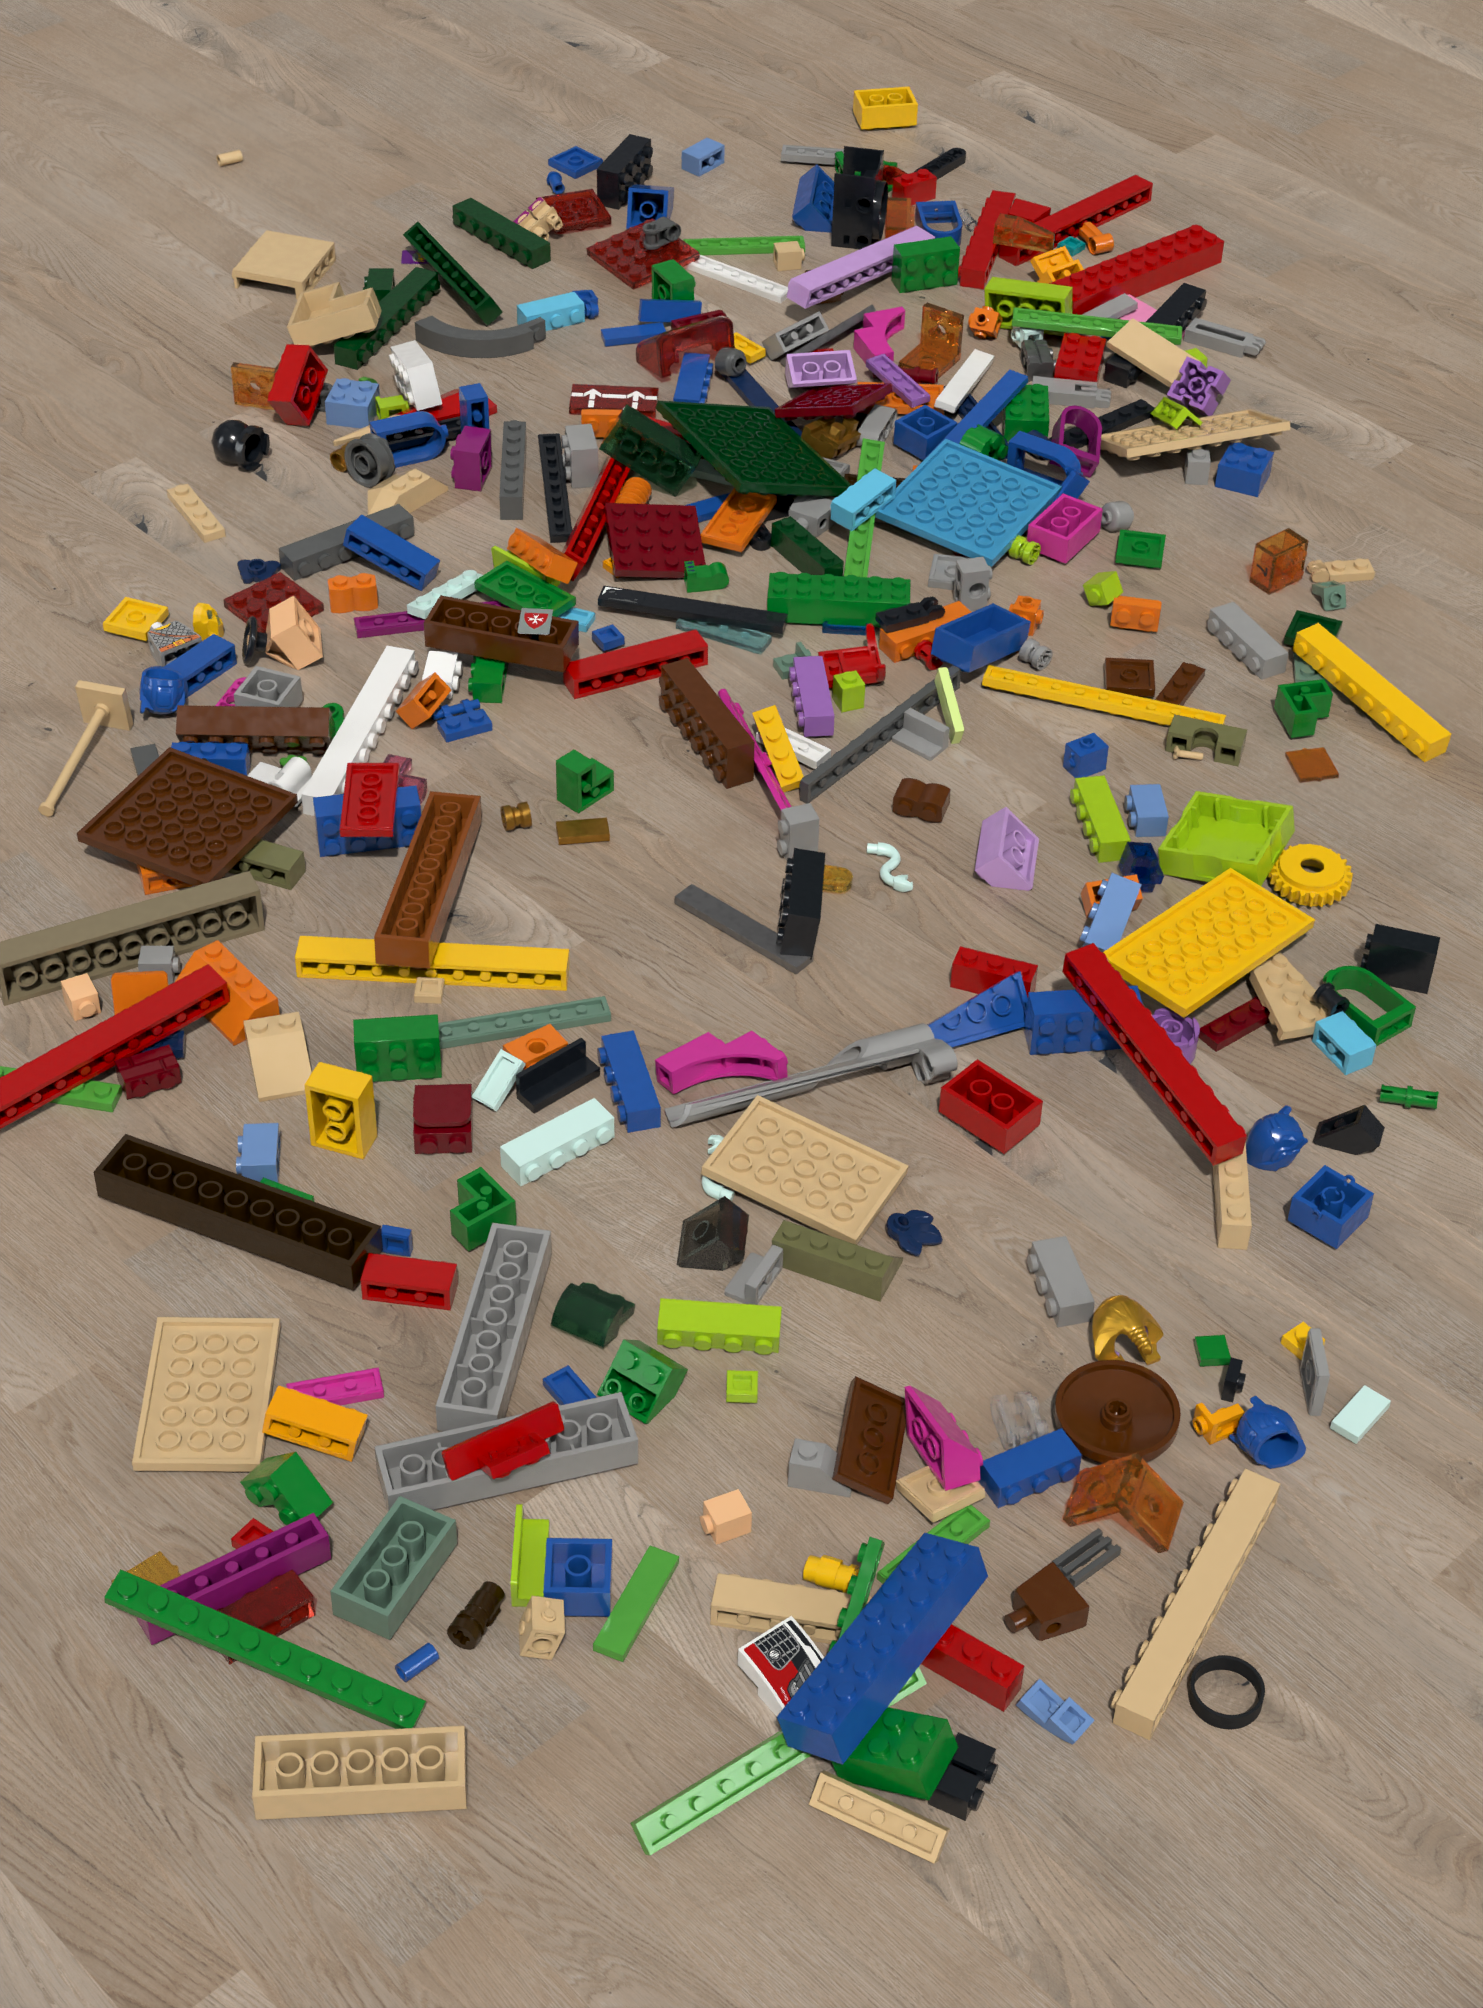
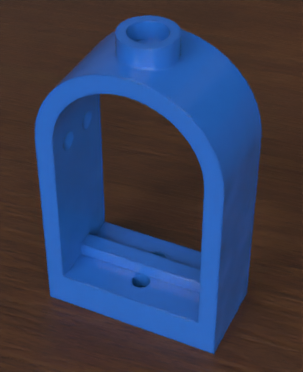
[915,201,962,246]
[370,411,449,468]
[1007,431,1083,486]

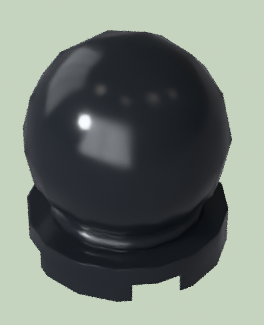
[211,420,270,471]

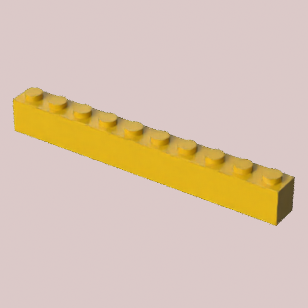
[295,936,570,991]

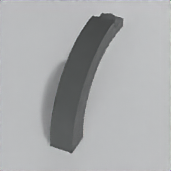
[415,316,546,358]

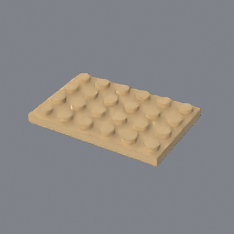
[701,1095,909,1245]
[132,1317,281,1472]

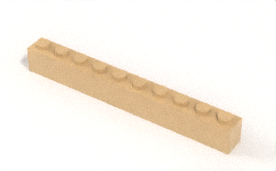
[1111,1469,1281,1740]

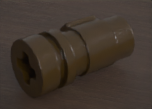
[447,1581,505,1650]

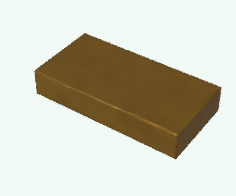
[556,817,610,845]

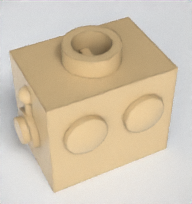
[518,1596,565,1660]

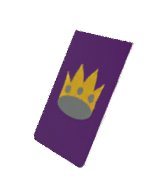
[401,250,428,264]

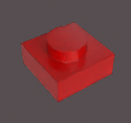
[231,1518,274,1549]

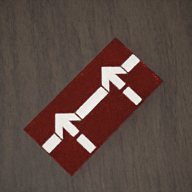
[569,384,659,418]

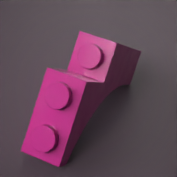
[853,306,905,364]
[655,1031,788,1094]

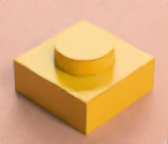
[1281,1321,1325,1360]

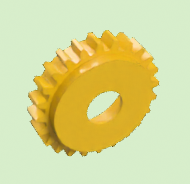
[1268,844,1353,907]

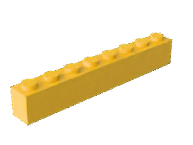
[1292,623,1451,763]

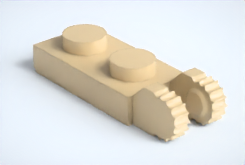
[1306,559,1375,583]

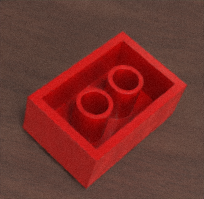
[1054,333,1106,386]
[267,344,328,426]
[939,1059,1043,1154]

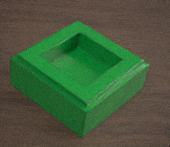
[1194,1335,1231,1367]

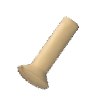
[1173,746,1203,760]

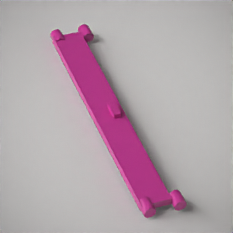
[718,689,791,810]

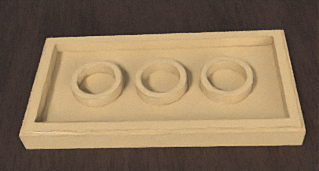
[1106,318,1201,387]

